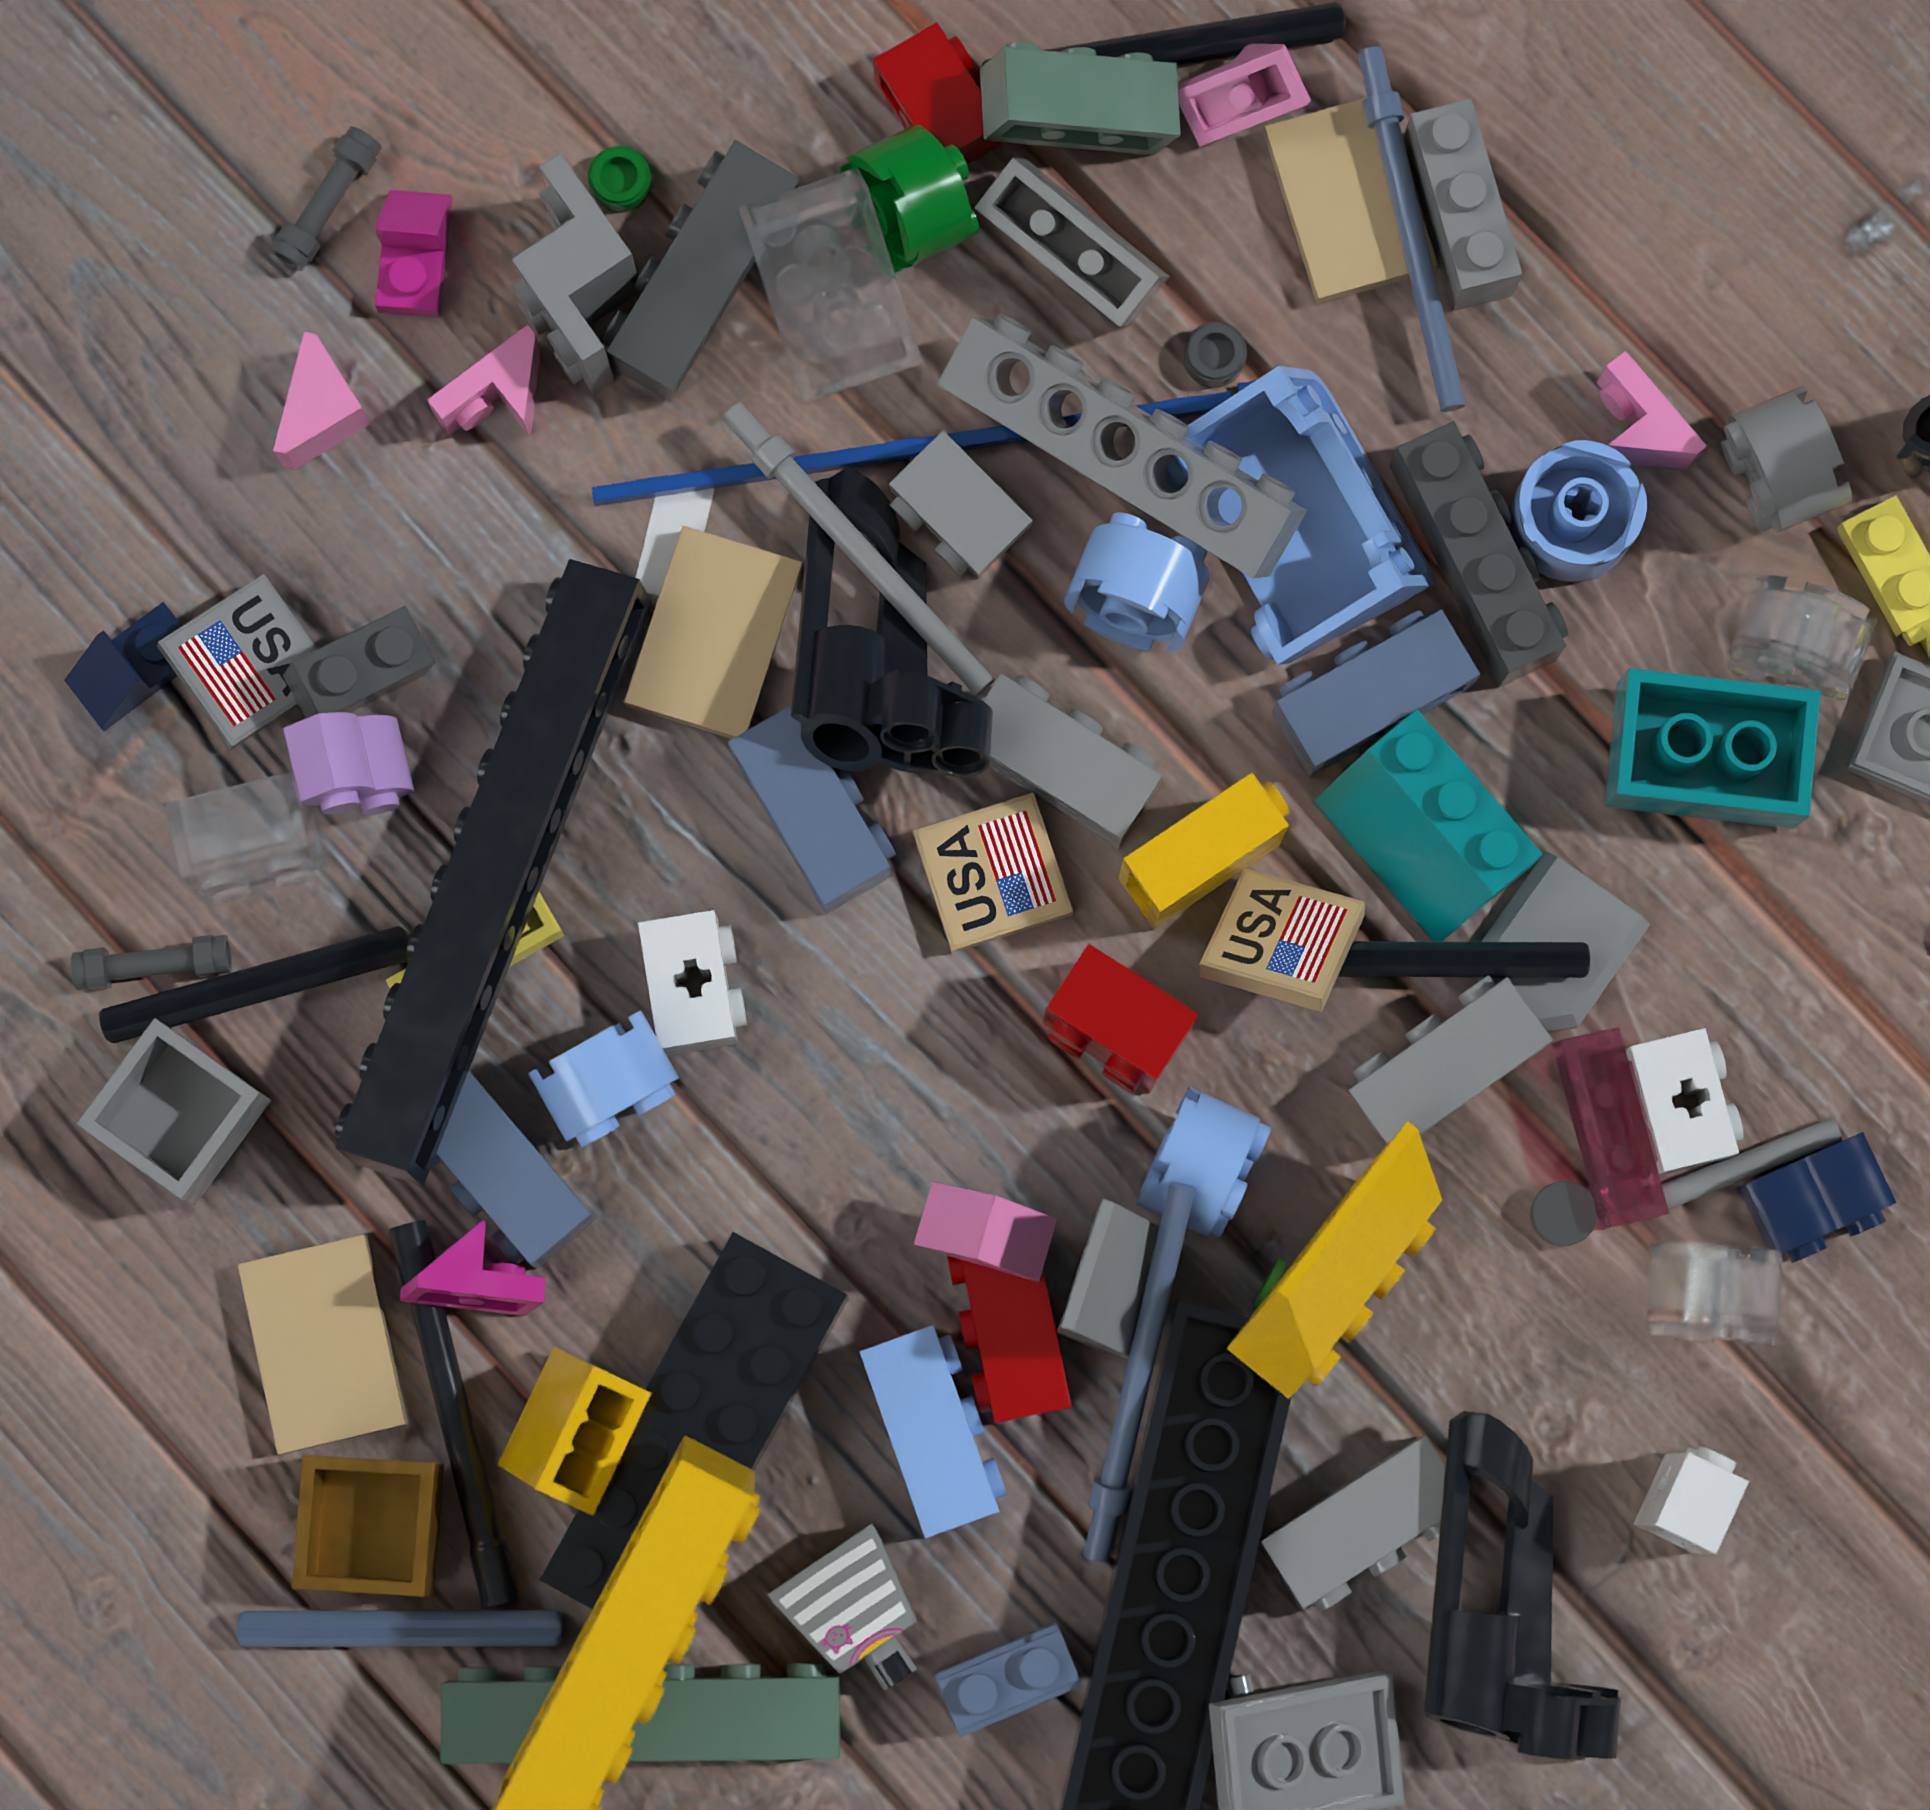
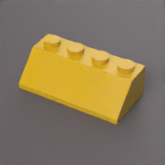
[1226,1121,1442,1399]

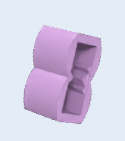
[283,712,415,815]

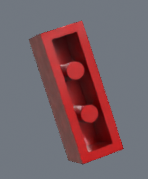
[946,1255,1072,1424]

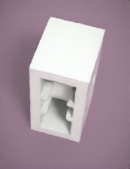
[638,910,747,1055]
[1620,1028,1744,1177]
[1633,1446,1749,1554]

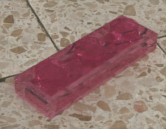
[1552,1027,1670,1231]

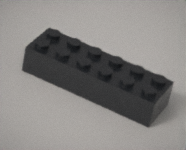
[539,1232,849,1610]

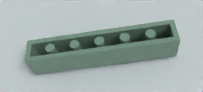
[440,1663,841,1764]

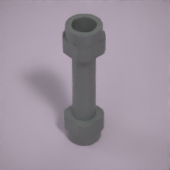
[271,126,382,271]
[71,935,232,991]

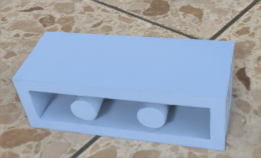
[859,1325,1007,1538]

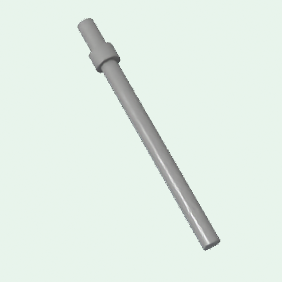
[722,402,995,696]

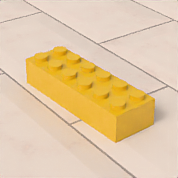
[492,1435,761,1810]

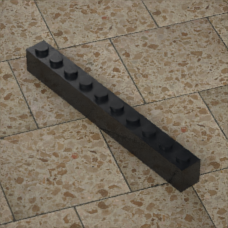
[335,559,652,1186]

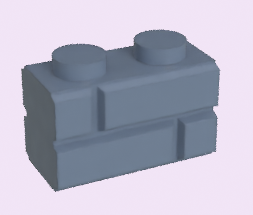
[935,1622,1082,1737]

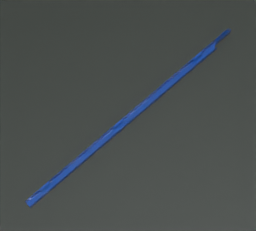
[592,381,1254,506]

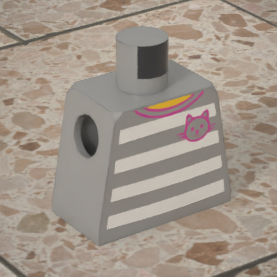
[768,1523,917,1691]

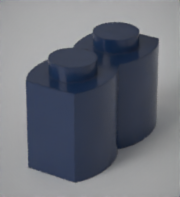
[1738,1132,1897,1263]

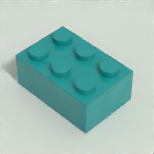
[1605,668,1821,829]

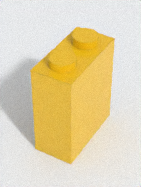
[1118,772,1290,930]
[497,1347,651,1515]

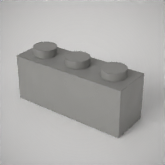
[1403,99,1522,311]
[974,158,1170,327]
[983,673,1163,849]
[1349,976,1554,1144]
[1259,1435,1445,1613]

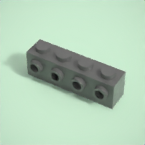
[602,140,800,403]
[1389,421,1568,688]

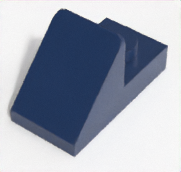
[64,602,182,731]

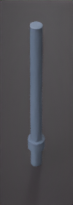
[1358,46,1465,412]
[1083,1182,1195,1562]

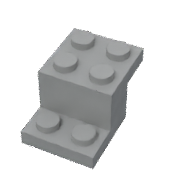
[511,153,640,395]

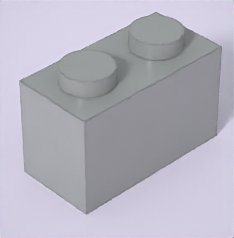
[889,431,1033,579]

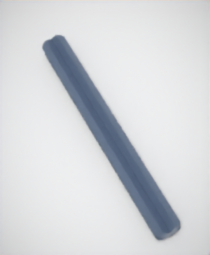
[237,1610,563,1647]

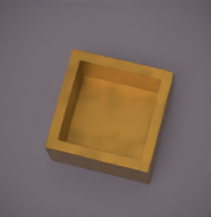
[291,1455,444,1597]

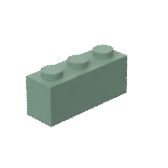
[980,42,1181,155]

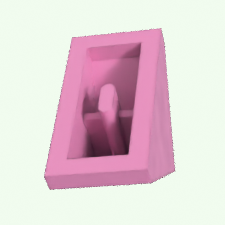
[273,331,371,470]
[914,1182,1057,1282]

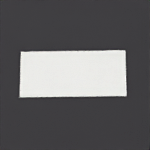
[636,488,715,596]

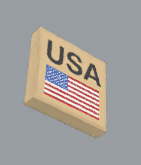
[913,792,1073,954]
[1199,868,1365,1012]

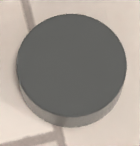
[1183,321,1247,388]
[1530,1181,1598,1247]

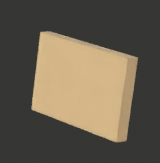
[1263,97,1438,305]
[624,525,803,739]
[238,1234,408,1455]

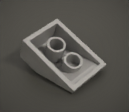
[1056,1199,1159,1360]

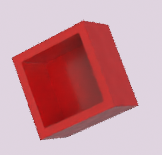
[1043,943,1199,1094]

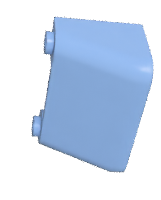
[1166,366,1434,665]

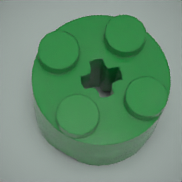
[839,125,979,273]

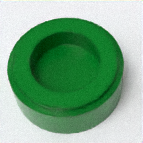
[588,146,651,213]

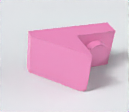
[1178,44,1311,147]
[427,325,542,435]
[1597,350,1707,470]

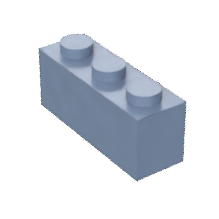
[1272,609,1480,778]
[728,705,896,915]
[431,1070,596,1269]

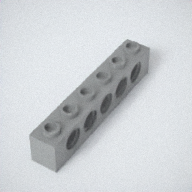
[937,314,1307,578]

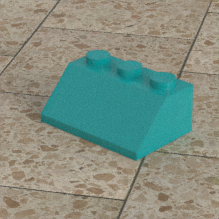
[1313,709,1543,942]

